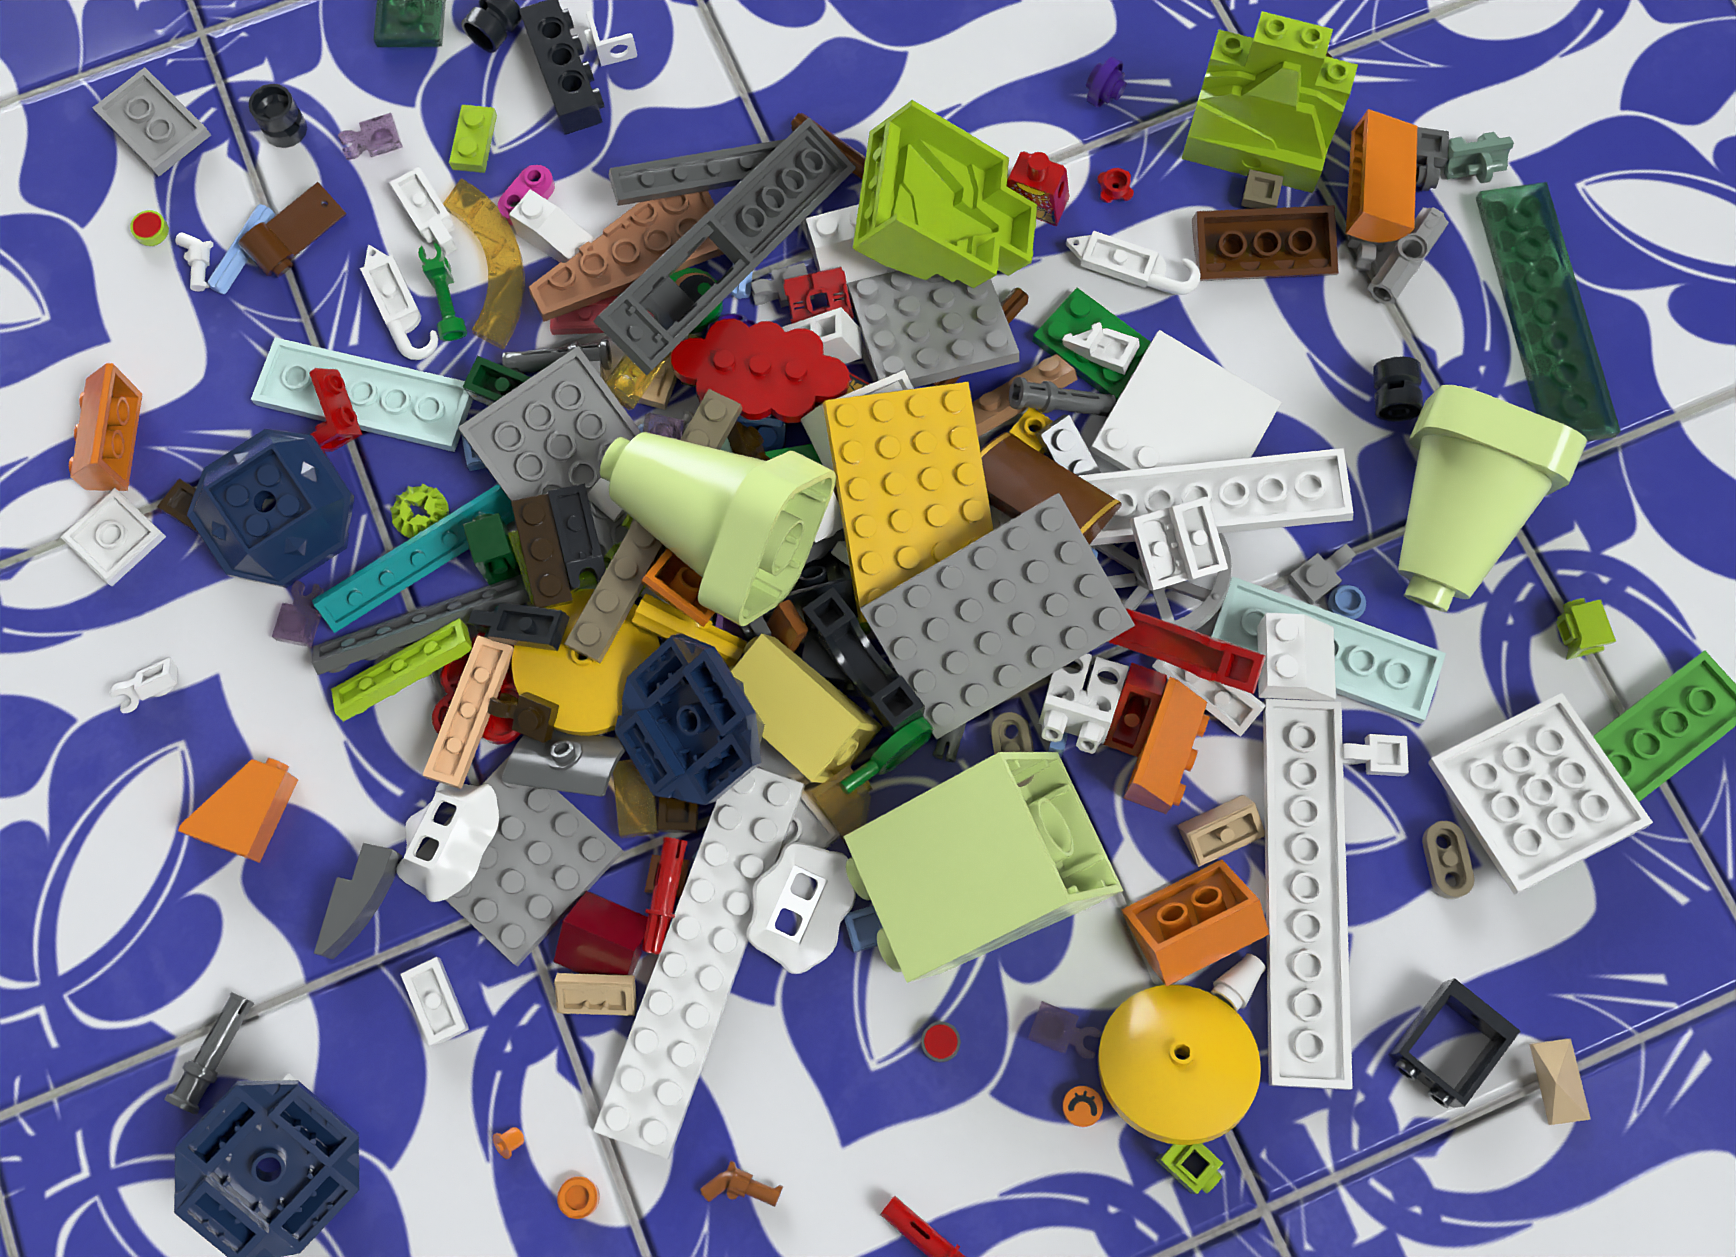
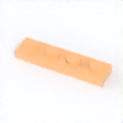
[423,635,514,789]

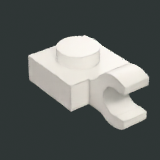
[110,657,178,713]
[1343,734,1409,776]

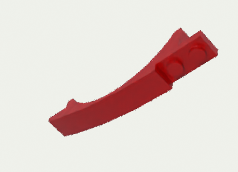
[1107,608,1266,694]

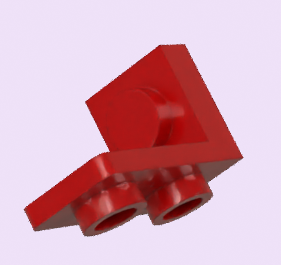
[309,368,362,452]

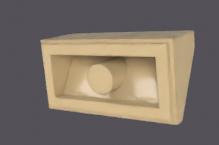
[1178,795,1265,867]

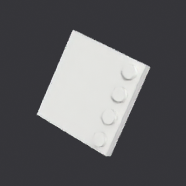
[1089,330,1282,471]
[1428,693,1653,895]

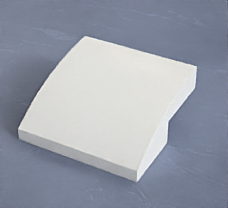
[1129,496,1228,590]

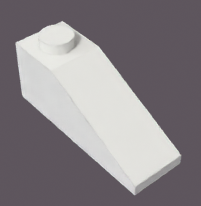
[509,189,596,263]
[782,307,862,364]

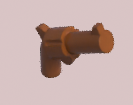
[700,1160,783,1207]

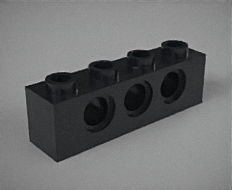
[519,0,605,135]

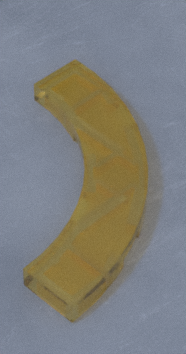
[443,178,525,350]

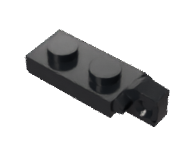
[468,603,570,651]

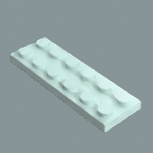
[251,337,473,452]
[1211,577,1446,724]

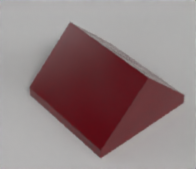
[553,891,648,975]

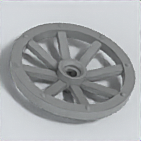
[1090,533,1231,631]

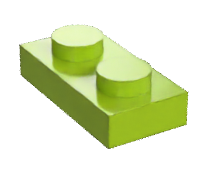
[449,105,497,173]

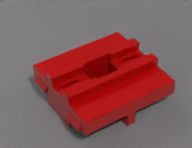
[783,267,854,324]

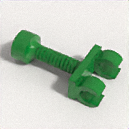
[418,242,467,341]

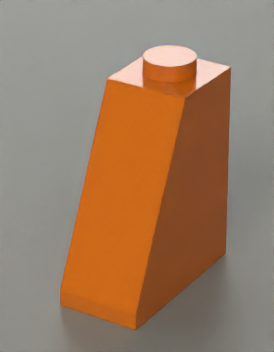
[178,758,299,863]

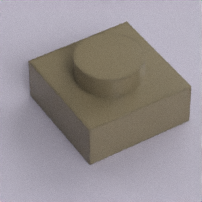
[1241,169,1283,209]

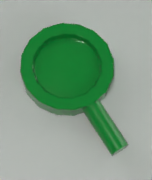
[839,717,934,795]

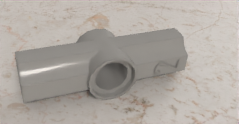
[1368,207,1449,304]

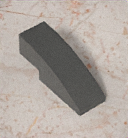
[314,843,402,960]

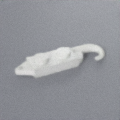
[1066,231,1201,295]
[360,245,438,360]

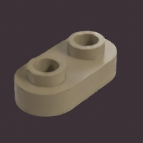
[991,712,1034,787]
[1422,821,1474,899]

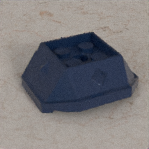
[187,429,354,588]
[615,633,765,805]
[174,1080,359,1257]

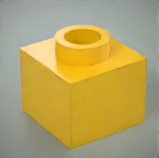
[1009,408,1053,454]

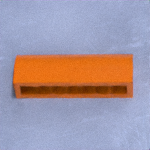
[1346,109,1418,243]

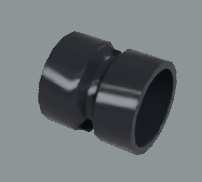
[461,0,522,53]
[248,84,307,148]
[1373,356,1423,422]

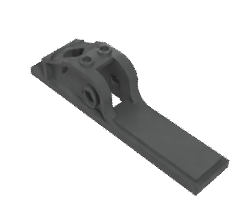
[593,117,856,376]

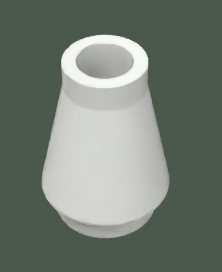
[1211,954,1266,1012]

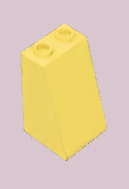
[729,634,883,784]

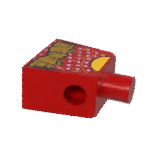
[1006,151,1070,226]

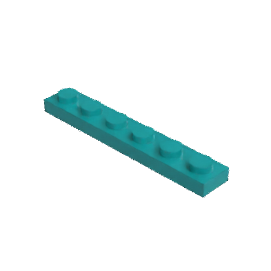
[312,484,515,633]

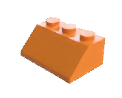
[69,363,142,491]
[1123,677,1210,814]
[1121,859,1269,987]

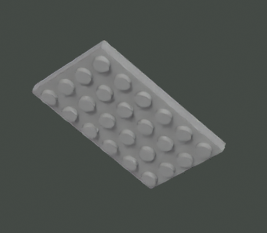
[458,346,666,590]
[860,493,1135,739]

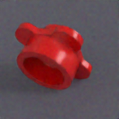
[1097,168,1134,203]

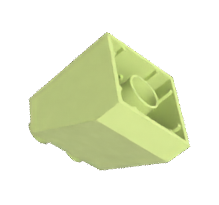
[843,752,1123,983]

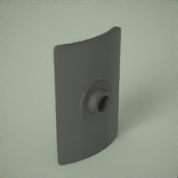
[502,730,626,797]

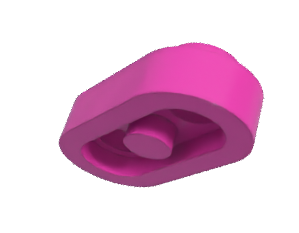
[498,165,555,226]

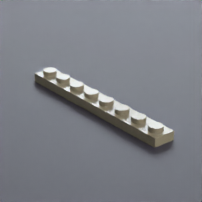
[564,389,743,664]

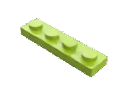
[331,618,473,722]

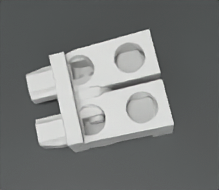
[1038,654,1129,754]

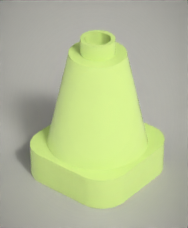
[1398,385,1587,612]
[600,432,836,626]

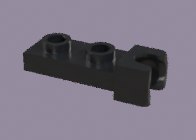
[548,483,606,592]

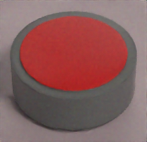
[921,1021,961,1063]

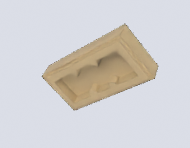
[554,973,637,1016]

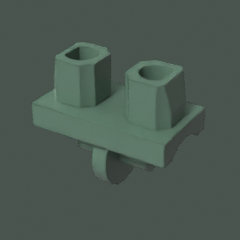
[1444,132,1514,183]

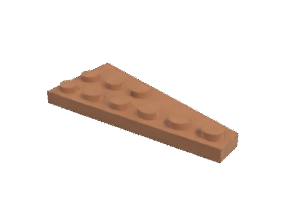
[529,191,724,322]

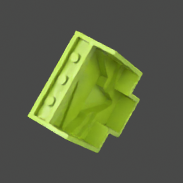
[1181,11,1358,193]
[853,100,1037,288]

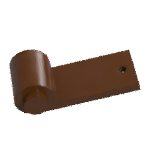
[238,182,347,277]

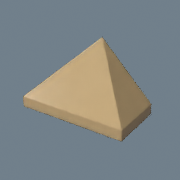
[1529,1038,1591,1125]

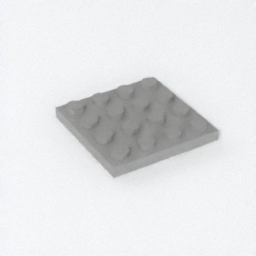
[847,271,1019,388]
[416,755,624,967]

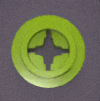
[390,483,449,539]

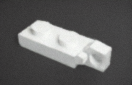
[389,167,457,256]

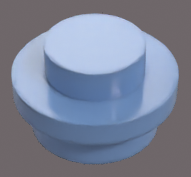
[1328,585,1366,620]

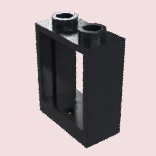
[1388,978,1521,1108]

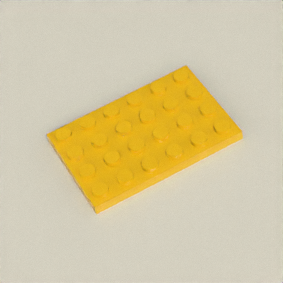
[823,382,993,623]

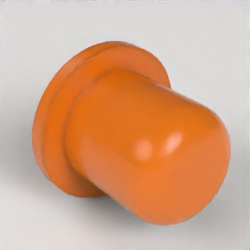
[493,1127,524,1159]

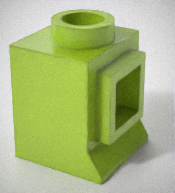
[1556,598,1616,660]
[1155,1143,1223,1194]

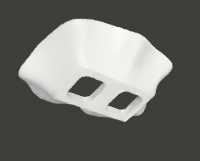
[396,783,499,902]
[746,842,856,974]

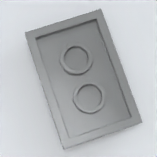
[92,67,211,177]

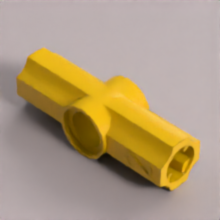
[632,593,747,667]

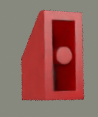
[1103,663,1167,757]

